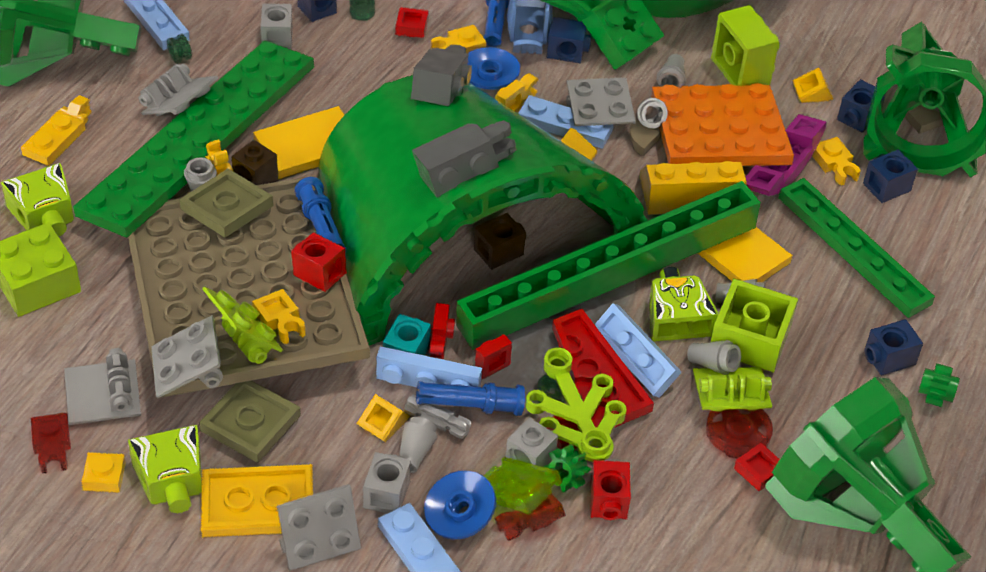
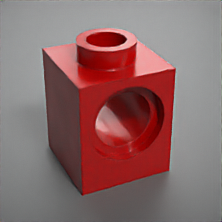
[291,232,347,292]
[590,460,631,520]

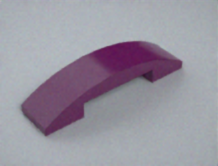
[746,114,827,196]

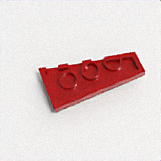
[552,308,654,427]

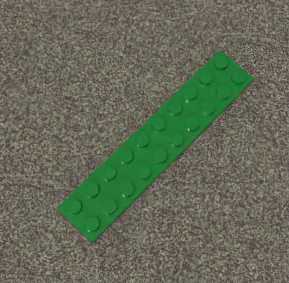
[73,40,314,238]

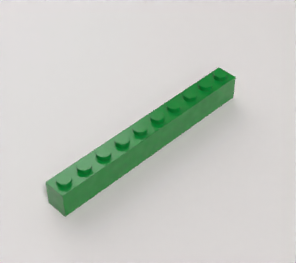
[456,181,761,350]

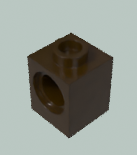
[231,140,278,185]
[474,213,527,270]

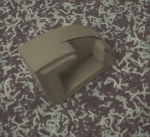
[904,106,944,134]
[629,119,660,156]

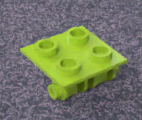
[202,286,283,364]
[693,367,772,411]

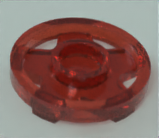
[706,409,773,459]

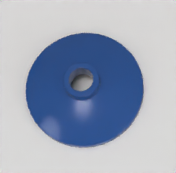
[468,47,520,90]
[424,470,496,540]

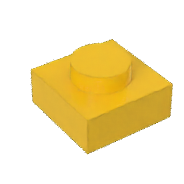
[81,452,126,492]

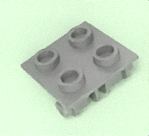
[138,63,218,116]
[566,77,636,126]
[151,315,223,398]
[64,348,141,425]
[277,484,361,571]

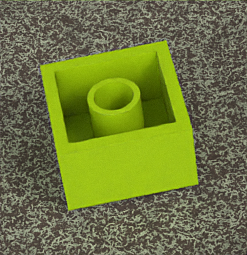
[711,5,780,86]
[0,222,81,317]
[711,278,798,373]

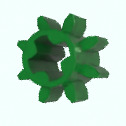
[918,363,960,407]
[543,444,592,492]

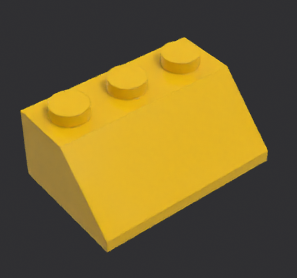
[639,161,747,215]

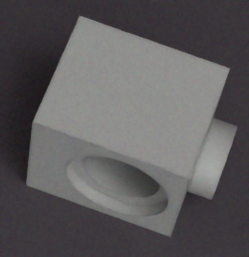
[261,4,293,50]
[505,417,558,484]
[363,452,411,513]

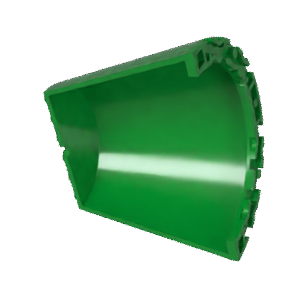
[319,75,648,346]

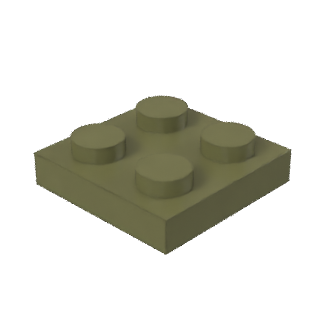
[179,169,274,238]
[199,381,301,463]

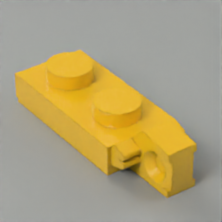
[21,95,92,166]

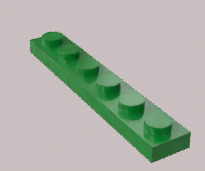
[778,178,935,318]

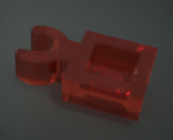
[31,412,71,474]
[494,488,566,541]

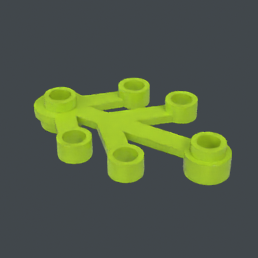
[526,347,627,462]

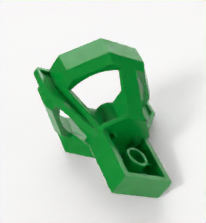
[0,0,142,87]
[540,0,665,70]
[863,22,986,178]
[766,377,972,572]

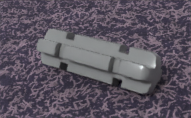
[404,395,471,439]

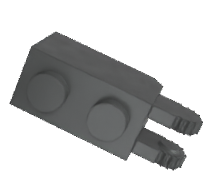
[411,45,472,106]
[412,120,517,197]

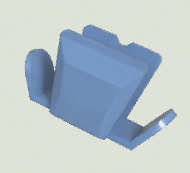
[507,0,553,55]

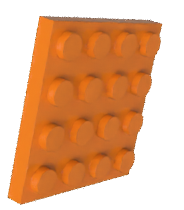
[651,83,794,166]

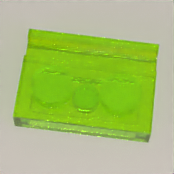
[483,456,562,514]

